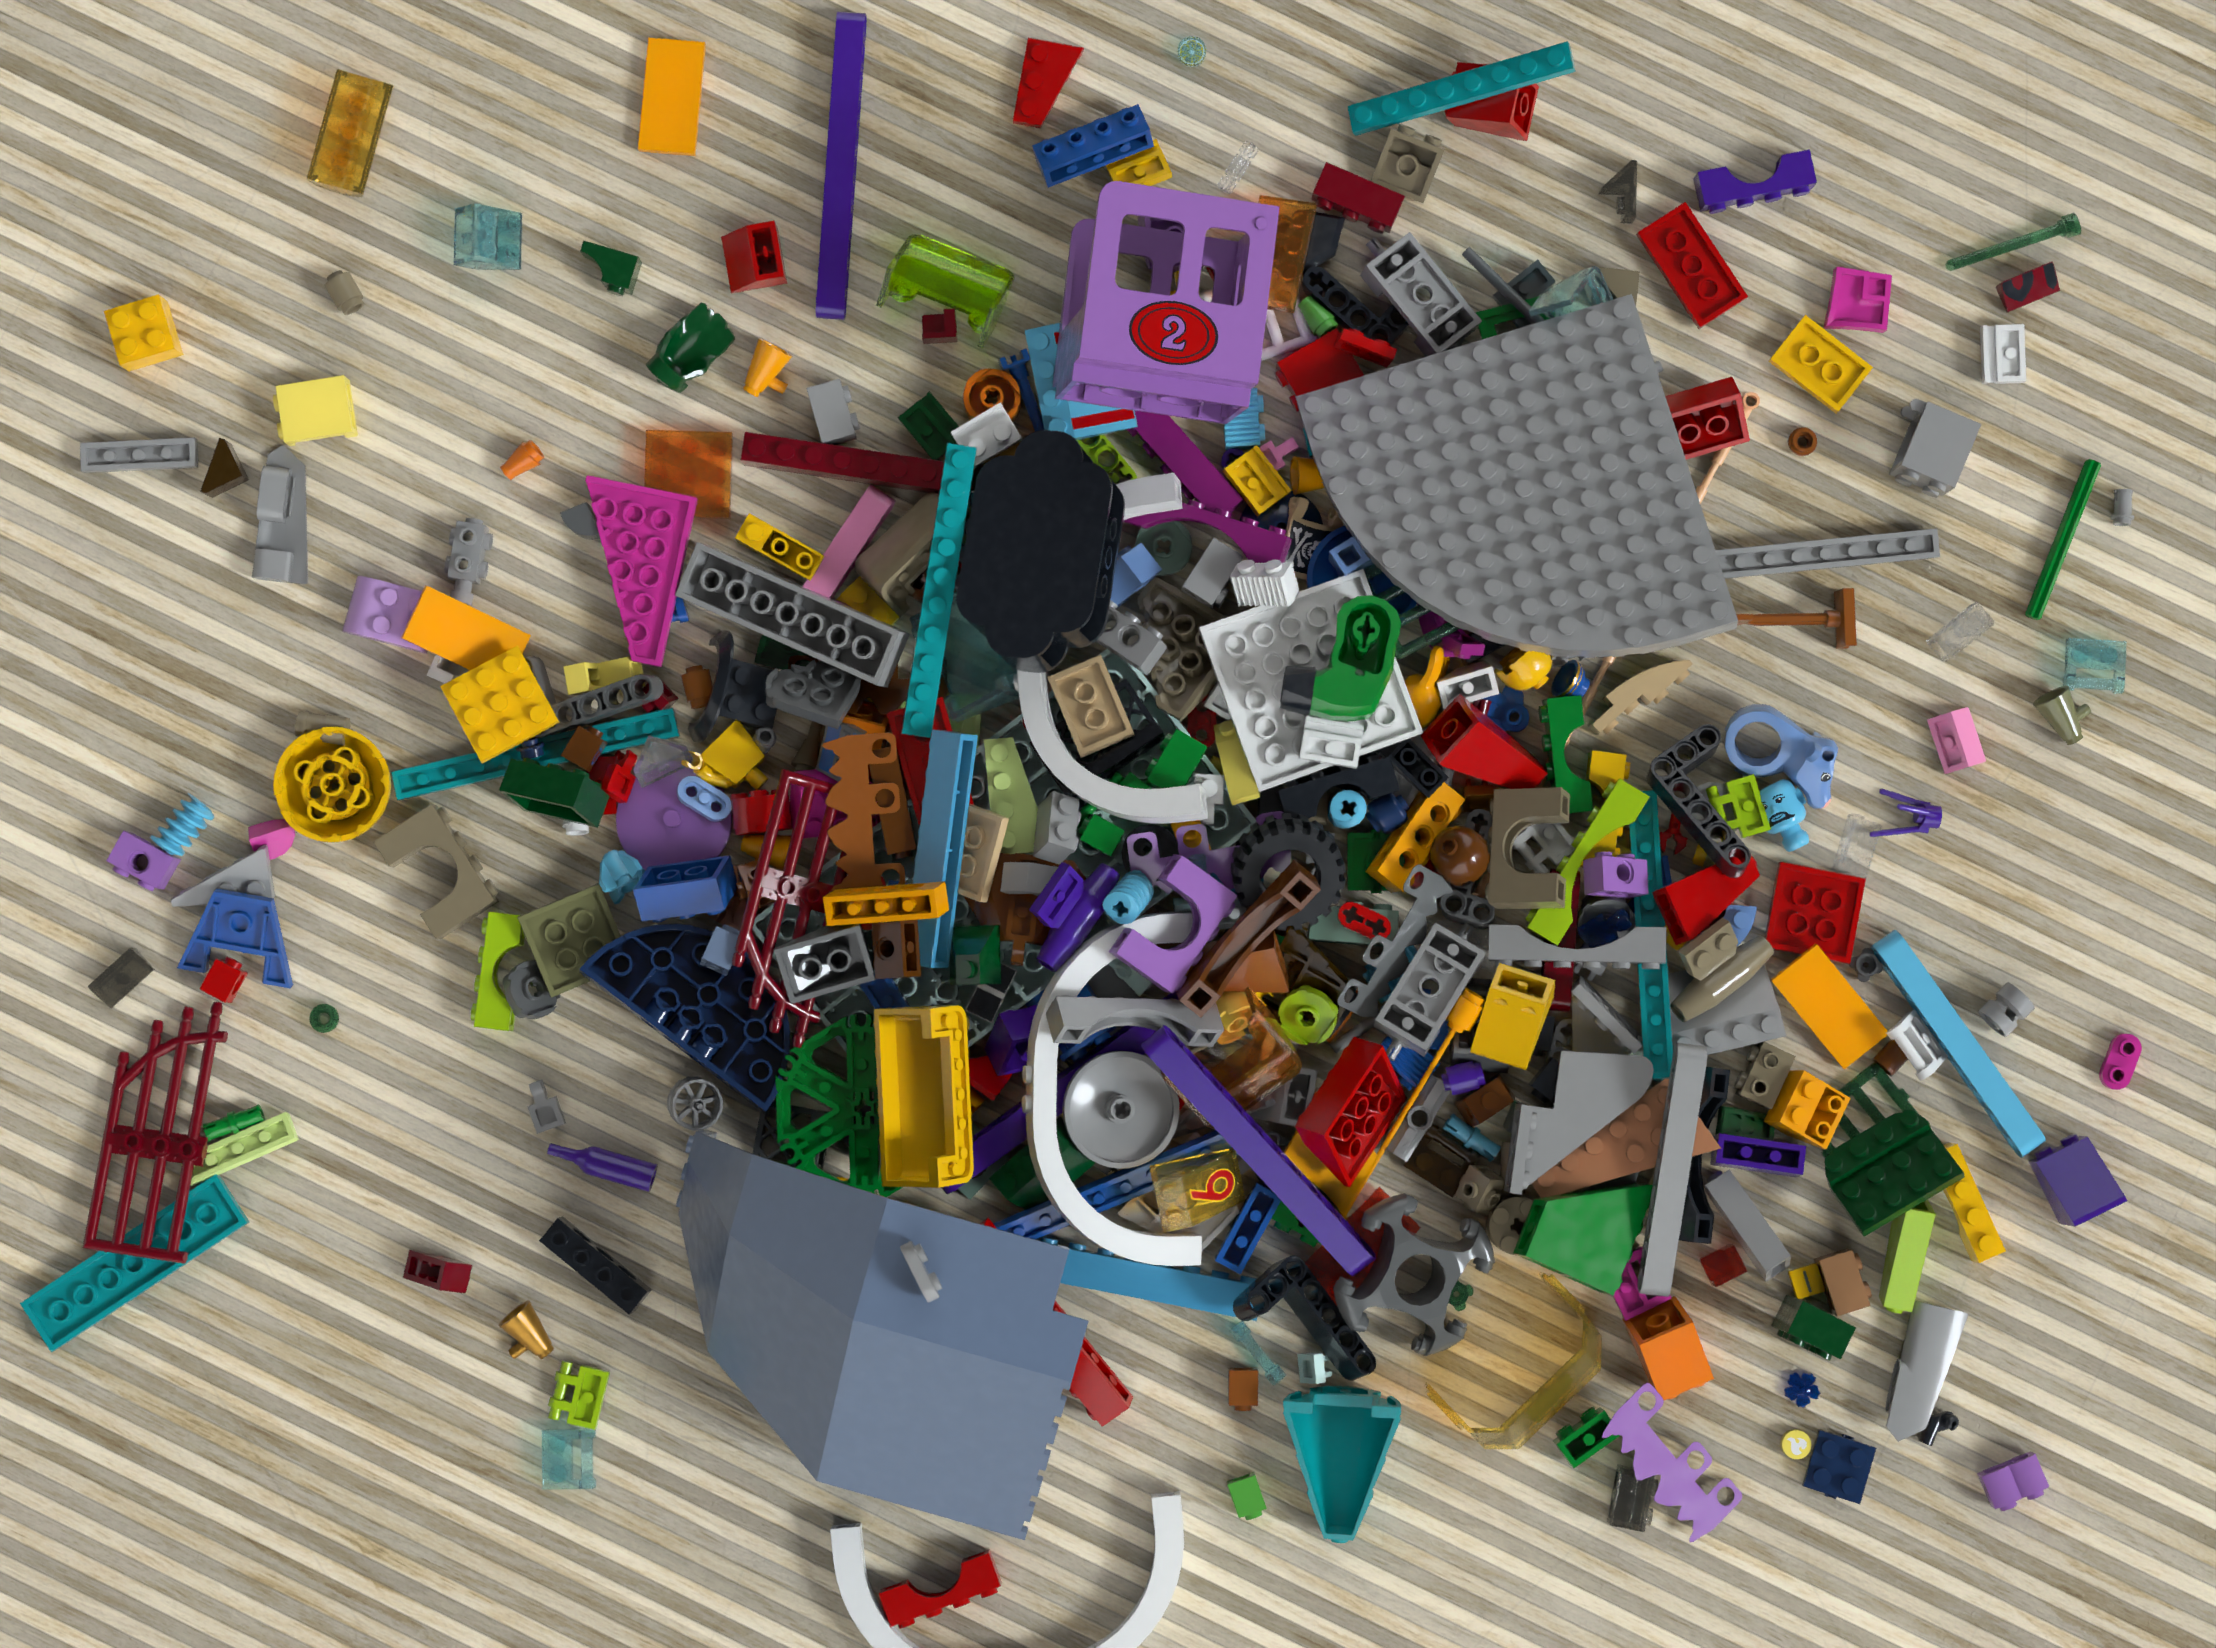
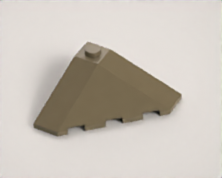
[1137,577,1227,722]

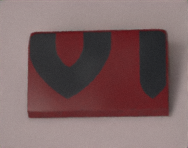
[1996,262,2060,313]

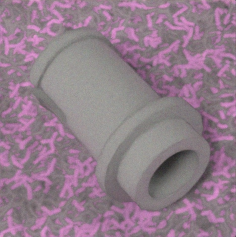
[2111,489,2134,526]

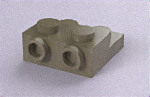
[1371,124,1446,203]

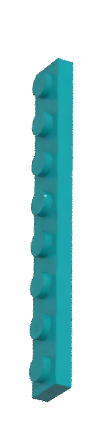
[1347,41,1576,136]

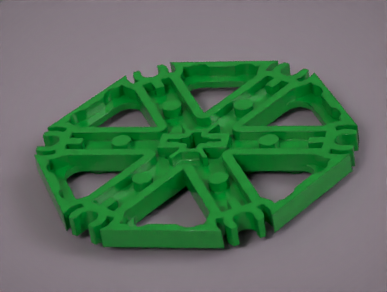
[776,1014,903,1197]

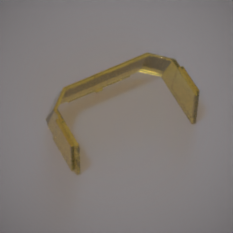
[1424,1272,1602,1449]

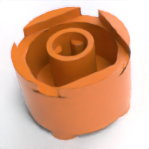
[963,368,1021,422]

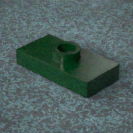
[1715,1106,1775,1141]

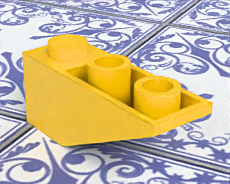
[735,513,825,581]

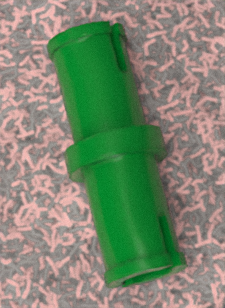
[203,1104,265,1141]

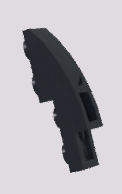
[1376,738,1449,798]

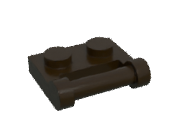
[1403,1122,1481,1198]

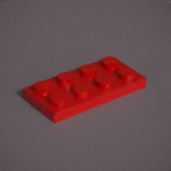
[1636,202,1748,329]
[887,697,974,825]

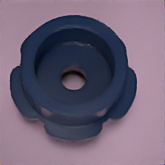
[516,737,545,759]

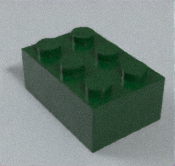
[499,758,610,828]
[1771,1295,1856,1361]

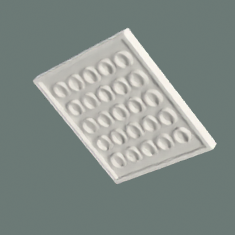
[1199,569,1423,792]

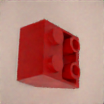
[721,220,788,294]

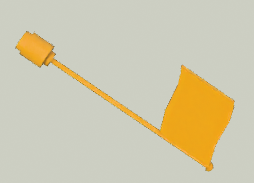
[1284,988,1485,1220]

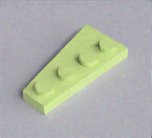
[984,737,1038,854]

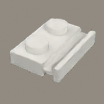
[1980,324,2026,384]
[951,402,1022,469]
[1299,716,1364,769]

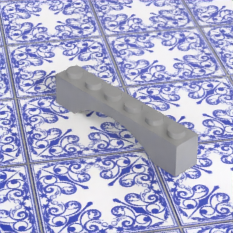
[1489,924,1666,969]
[1046,995,1224,1047]

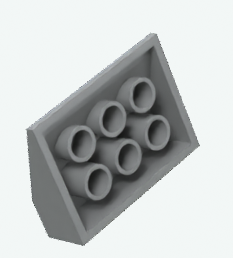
[1668,965,1786,1055]

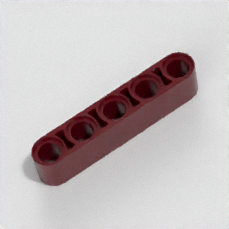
[1541,869,1580,1012]

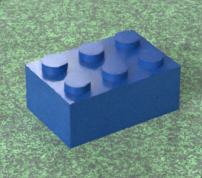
[633,855,737,923]

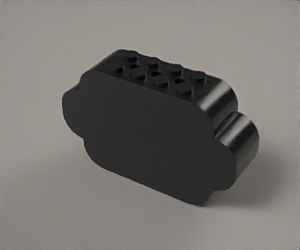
[955,430,1125,673]

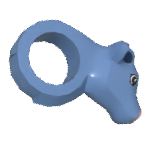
[1725,704,1838,809]

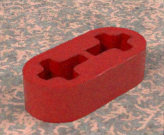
[1337,902,1391,940]

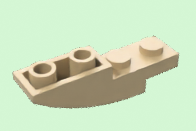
[1589,660,1693,735]

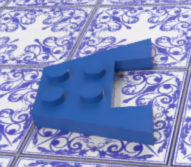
[177,888,293,989]

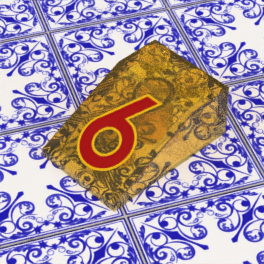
[1149,1148,1246,1233]

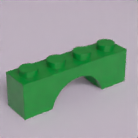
[1538,695,1593,814]

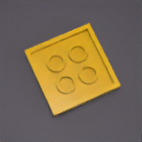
[440,645,560,764]

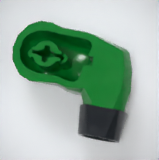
[1280,595,1401,721]

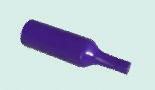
[547,1143,658,1192]

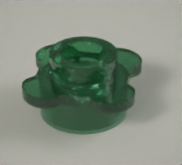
[1448,1280,1474,1311]

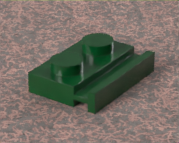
[898,391,959,460]

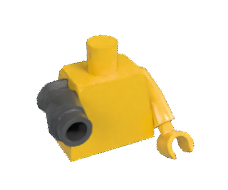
[681,720,777,790]

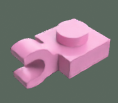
[1259,437,1299,471]

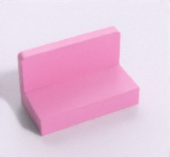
[1927,707,1986,774]

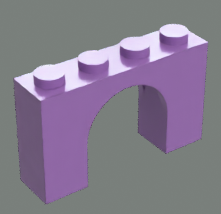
[1109,855,1238,993]

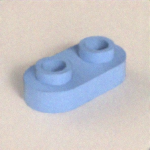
[677,776,731,822]

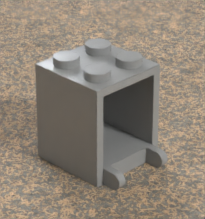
[1889,399,1981,498]

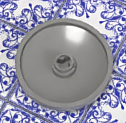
[1062,1051,1179,1169]

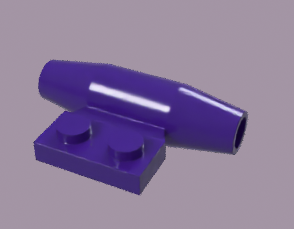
[1029,862,1120,972]

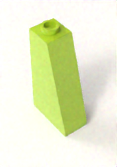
[1879,1199,1936,1313]

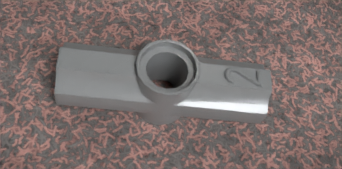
[1386,1075,1451,1162]

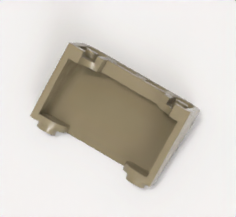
[854,492,968,617]

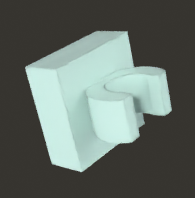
[1297,1352,1332,1384]

